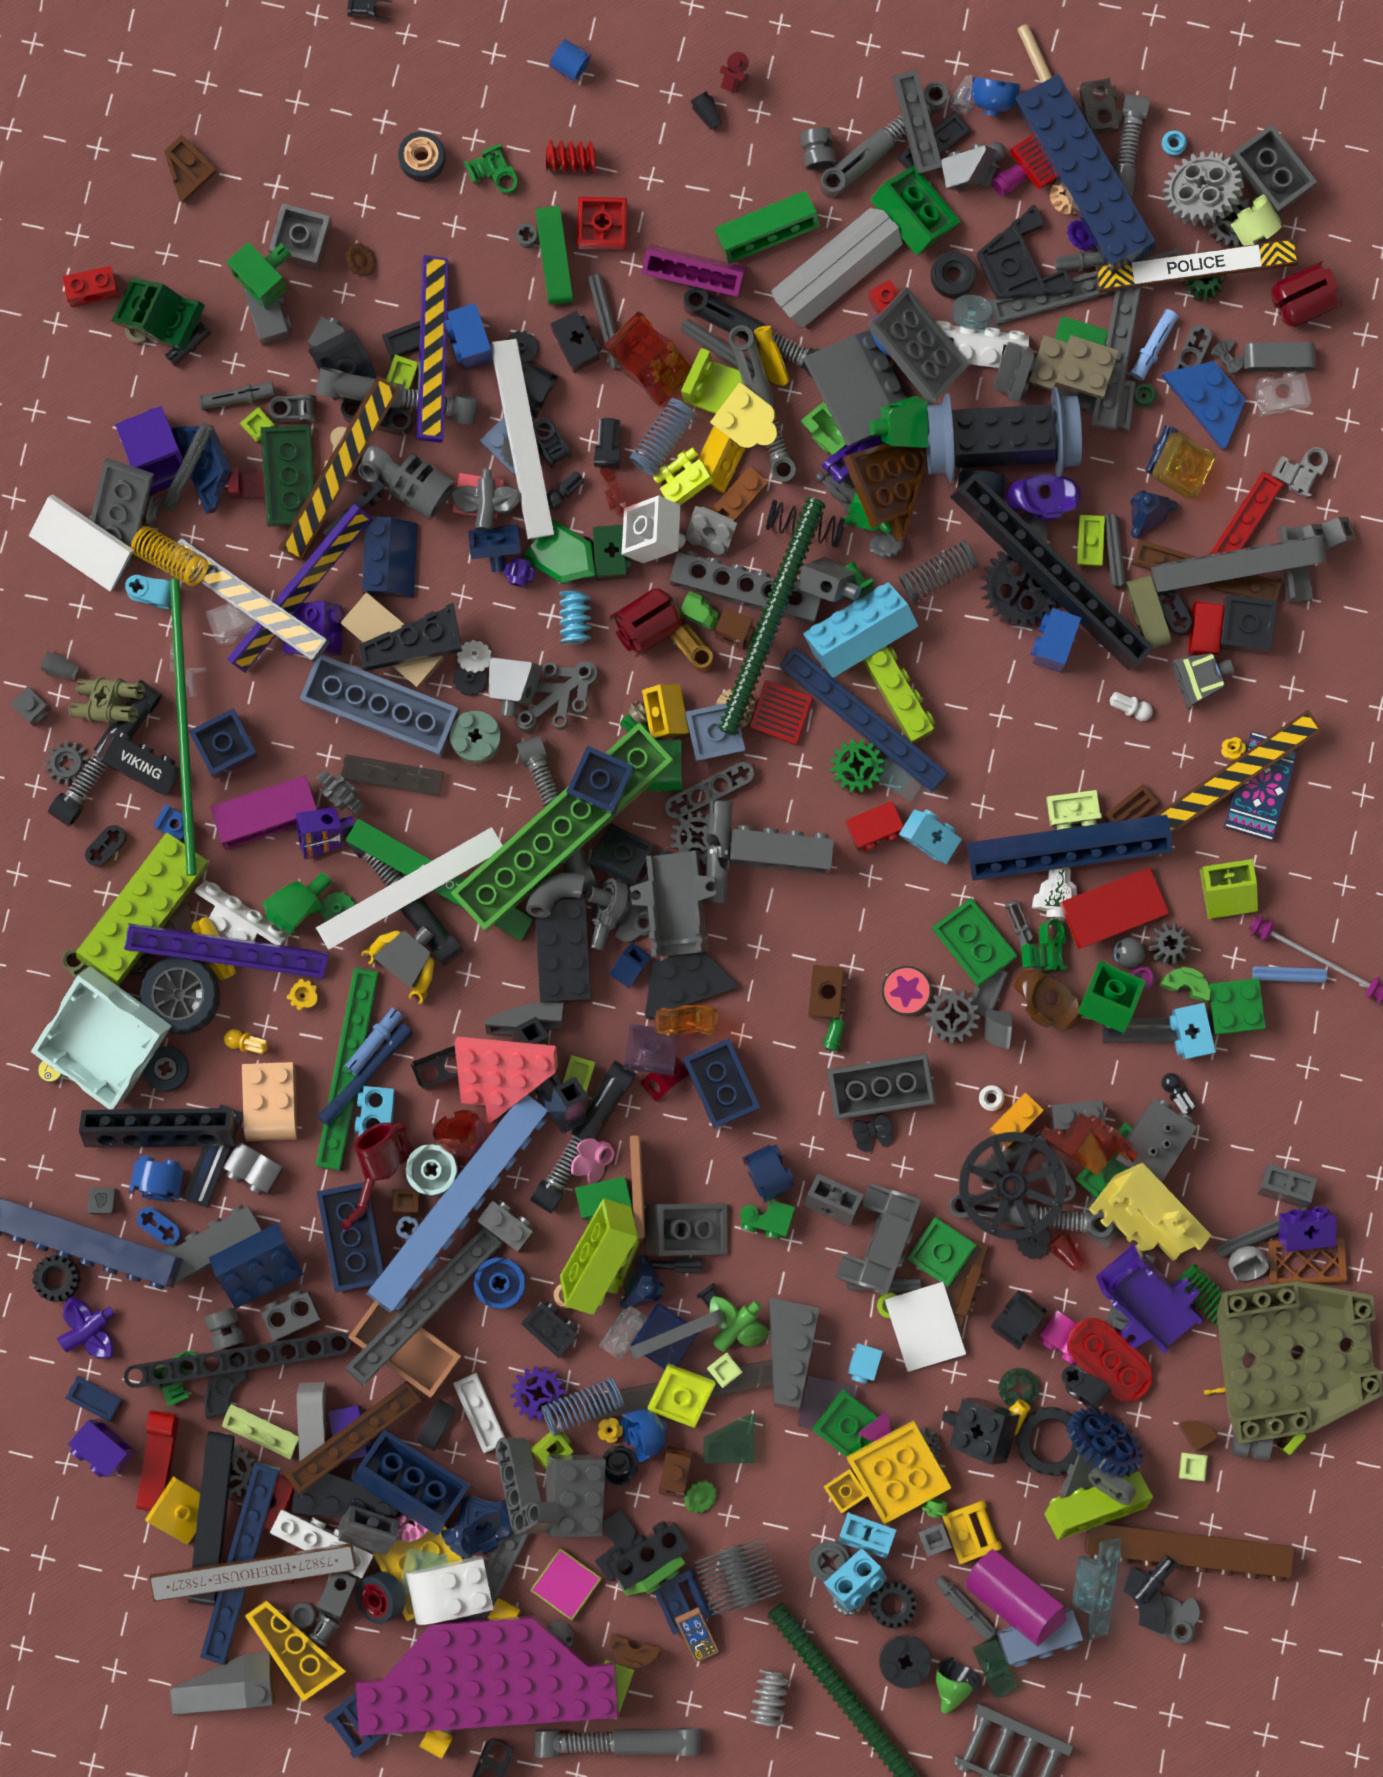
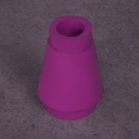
[992,165,1028,196]

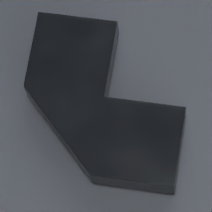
[594,1509,635,1582]

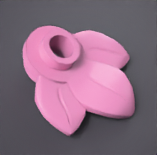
[571,1138,614,1184]

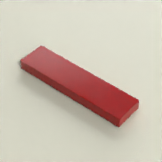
[1209,471,1284,555]

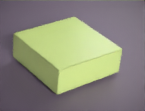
[707,1353,743,1388]
[1179,1453,1208,1481]

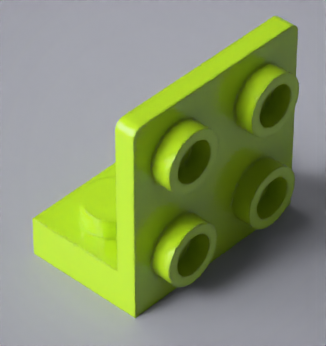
[681,348,743,414]

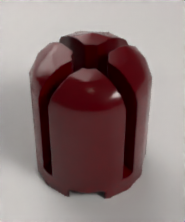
[1271,261,1343,327]
[610,588,682,658]

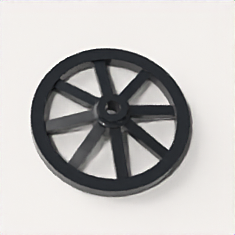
[959,1132,1066,1240]

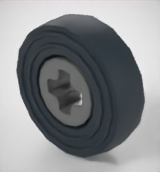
[143,1046,189,1092]

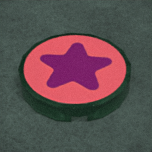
[881,966,932,1016]

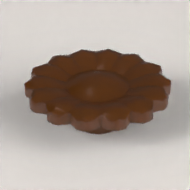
[346,243,376,277]

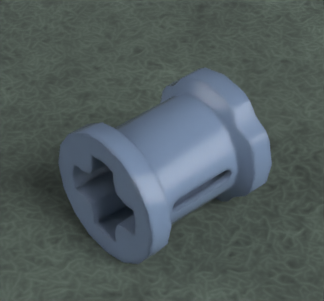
[396,1216,420,1240]

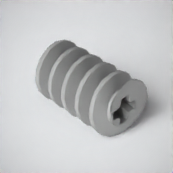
[749,1669,790,1727]

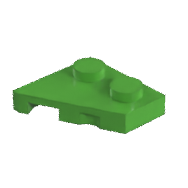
[622,1556,685,1596]

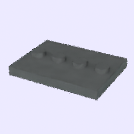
[867,287,970,404]

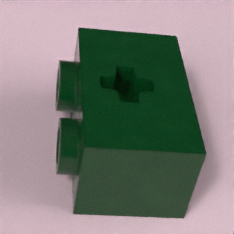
[593,525,631,580]

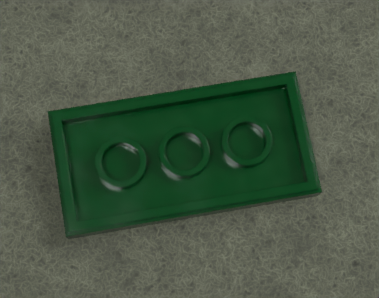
[260,426,314,527]

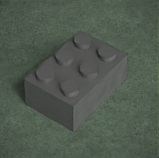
[1230,124,1317,216]
[544,1454,606,1537]

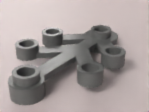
[516,661,598,733]

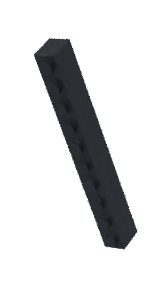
[950,473,1154,671]

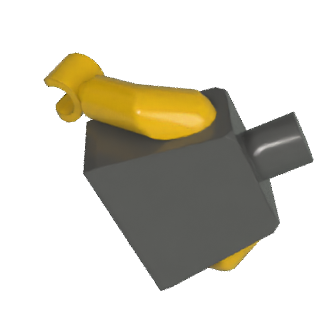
[361,926,434,1004]

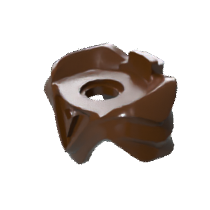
[1013,970,1082,1031]

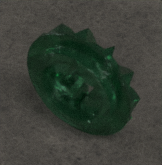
[998,1368,1039,1407]

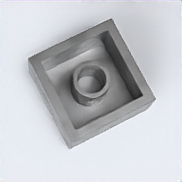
[269,203,332,270]

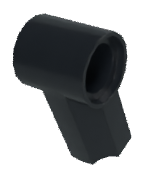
[594,418,621,469]

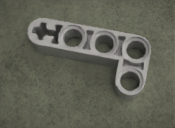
[297,1382,326,1461]

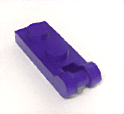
[821,436,885,484]

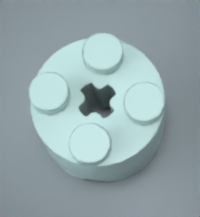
[406,1144,458,1196]

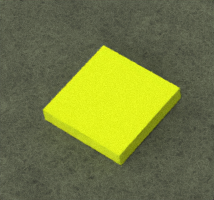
[648,1363,715,1428]

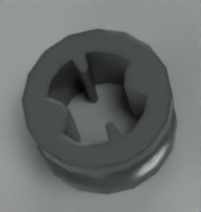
[515,223,538,248]

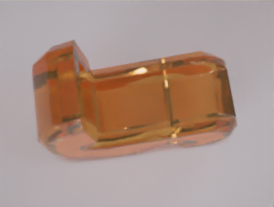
[656,1005,718,1036]

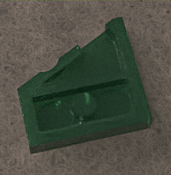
[704,1413,755,1463]

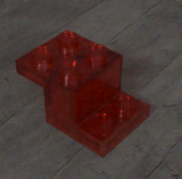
[604,311,691,407]
[1040,1113,1138,1176]

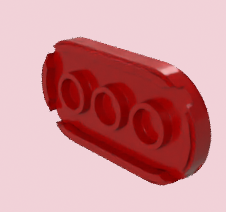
[1067,1318,1153,1402]

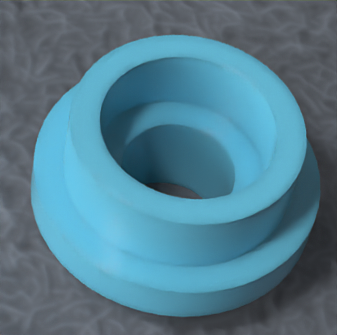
[1162,131,1187,156]

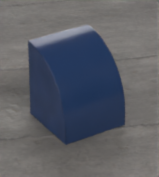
[609,942,652,988]

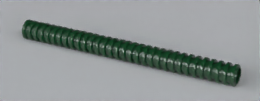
[717,497,826,736]
[767,1603,922,1777]

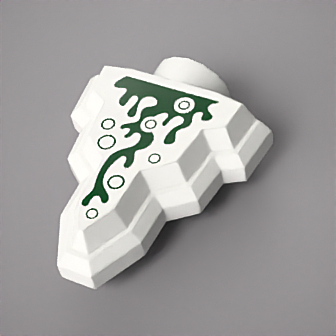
[1032,867,1077,919]

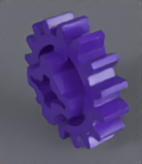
[510,1366,566,1421]

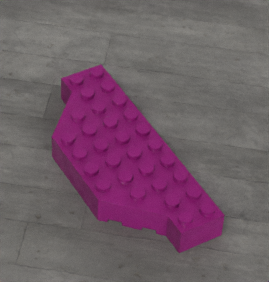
[356,1615,619,1736]

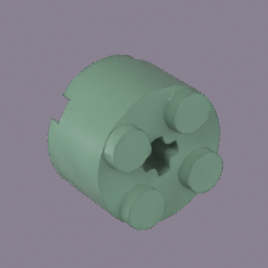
[450,711,502,765]

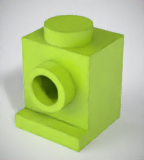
[530,1431,574,1469]

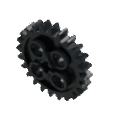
[980,551,1057,627]

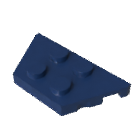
[172,425,231,514]

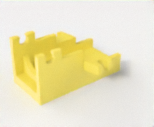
[1089,1163,1211,1261]

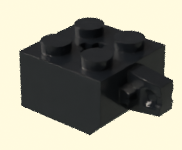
[941,1397,1020,1465]

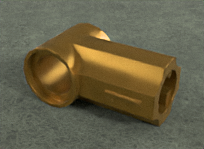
[670,624,714,673]

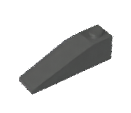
[170,1651,275,1715]

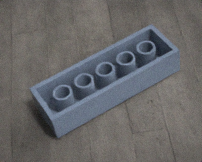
[299,654,460,758]

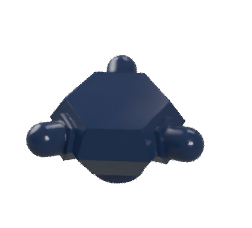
[1130,490,1178,538]
[620,1255,664,1310]

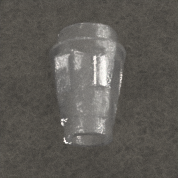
[950,75,974,114]

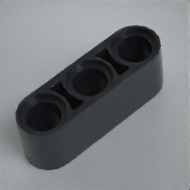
[341,398,413,436]

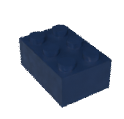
[683,1038,760,1130]
[209,1223,304,1309]

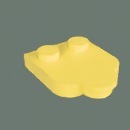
[710,382,777,448]

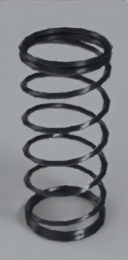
[765,499,845,548]

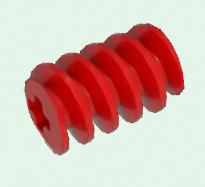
[546,140,596,173]

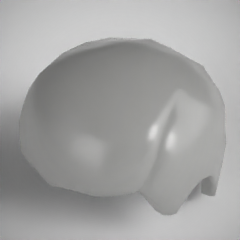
[1228,1246,1269,1281]

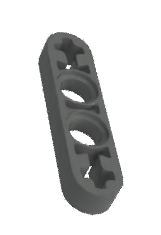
[665,762,754,820]
[629,1309,725,1360]

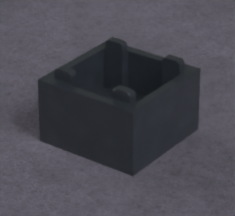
[308,328,377,401]
[1220,595,1277,655]

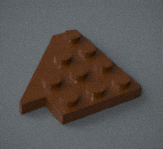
[843,443,927,542]

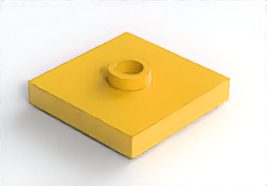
[145,1476,200,1545]

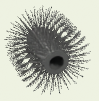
[695,1538,783,1615]

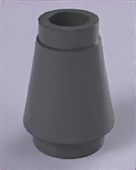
[40,651,79,680]

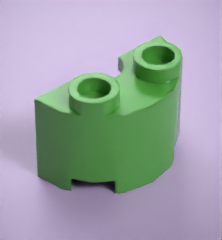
[801,402,846,456]
[1158,967,1211,1003]

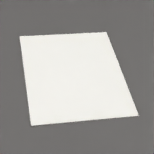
[885,1282,966,1372]

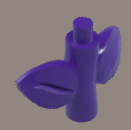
[57,1297,116,1359]

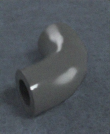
[526,872,586,918]

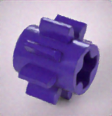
[504,558,535,587]

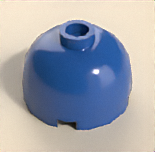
[971,77,1021,117]
[621,1409,668,1462]

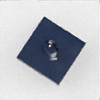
[468,524,521,573]

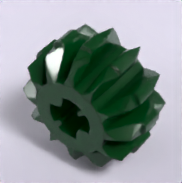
[1183,276,1226,302]

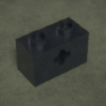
[550,310,602,373]

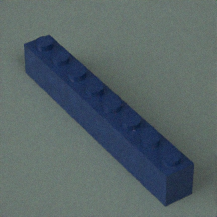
[967,814,1173,881]
[0,1198,183,1290]

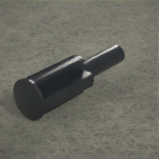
[650,1258,703,1273]

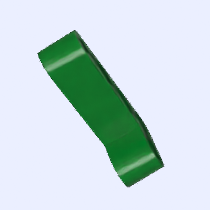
[535,205,573,306]

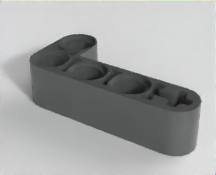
[496,1437,560,1534]

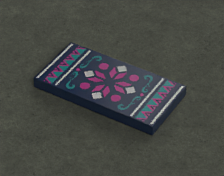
[1223,731,1300,842]

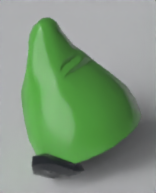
[936,1657,981,1714]

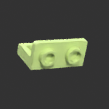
[1046,790,1102,830]

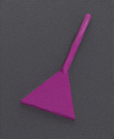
[857,1411,891,1442]

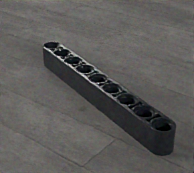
[124,1332,350,1388]

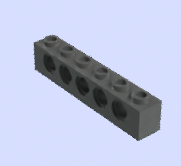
[670,551,821,625]

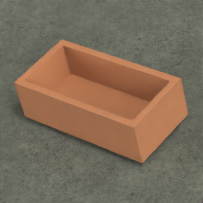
[348,1301,462,1398]

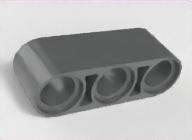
[1244,342,1316,372]

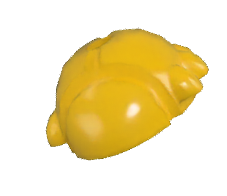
[287,979,317,1010]

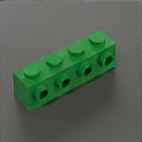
[714,190,820,264]

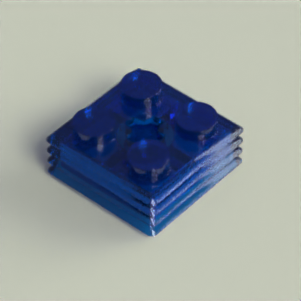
[630,1304,699,1369]

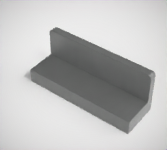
[1277,525,1313,604]

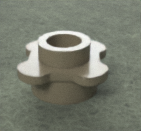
[629,701,648,725]

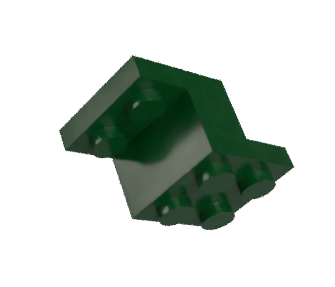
[111,277,205,350]

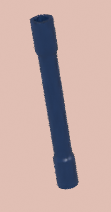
[317,1023,414,1126]

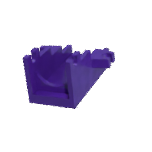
[1096,1244,1203,1354]

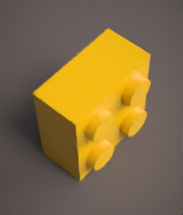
[823,1469,868,1514]

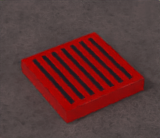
[1009,135,1057,190]
[748,680,812,745]

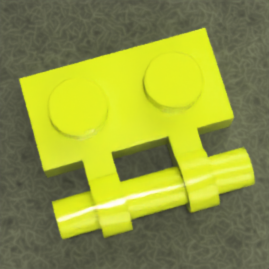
[653,447,714,505]

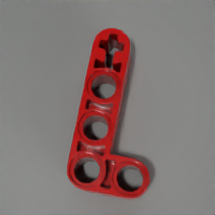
[136,1410,179,1511]

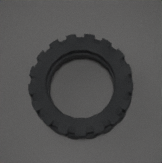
[1017,1407,1079,1476]

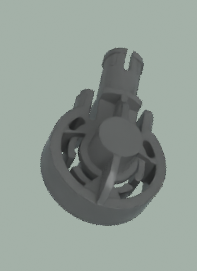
[585,878,630,951]

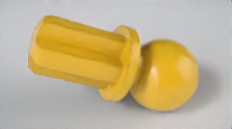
[224,1029,268,1055]

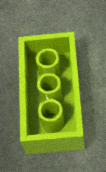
[560,1198,639,1315]

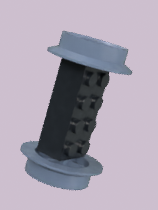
[926,387,1082,484]

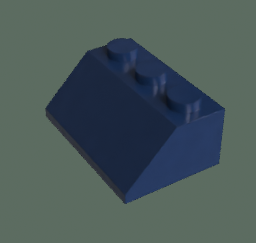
[362,516,418,598]

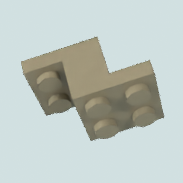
[1029,335,1119,399]

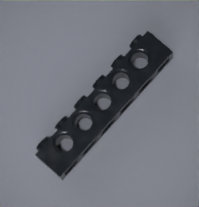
[79,1108,237,1147]

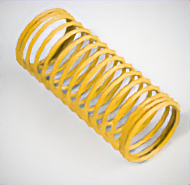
[131,526,208,586]

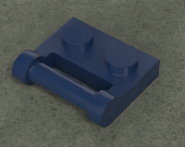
[654,1568,715,1635]
[323,1693,386,1759]

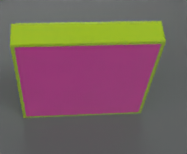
[530,1548,601,1620]

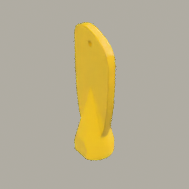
[753,326,789,386]

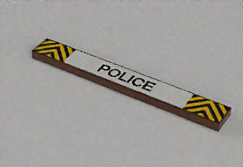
[1096,239,1298,293]

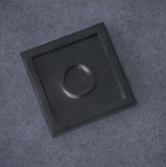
[589,823,655,886]

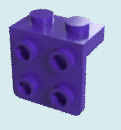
[283,601,343,656]

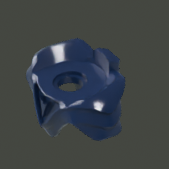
[441,1495,514,1559]

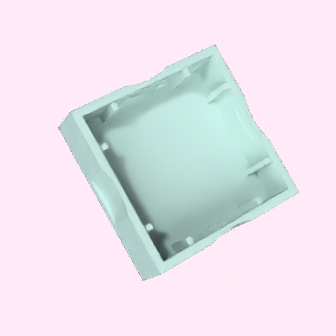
[31,966,171,1110]

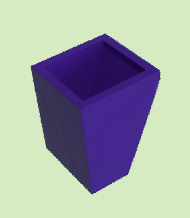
[115,406,191,495]

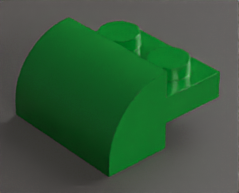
[643,740,682,792]

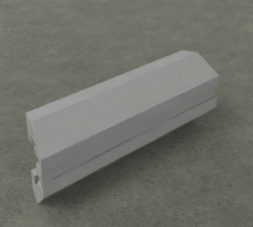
[771,208,903,328]

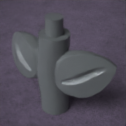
[451,469,520,531]

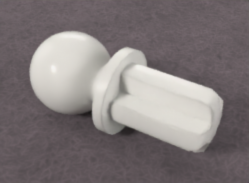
[1110,692,1153,721]

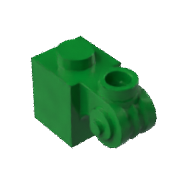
[740,1200,795,1240]

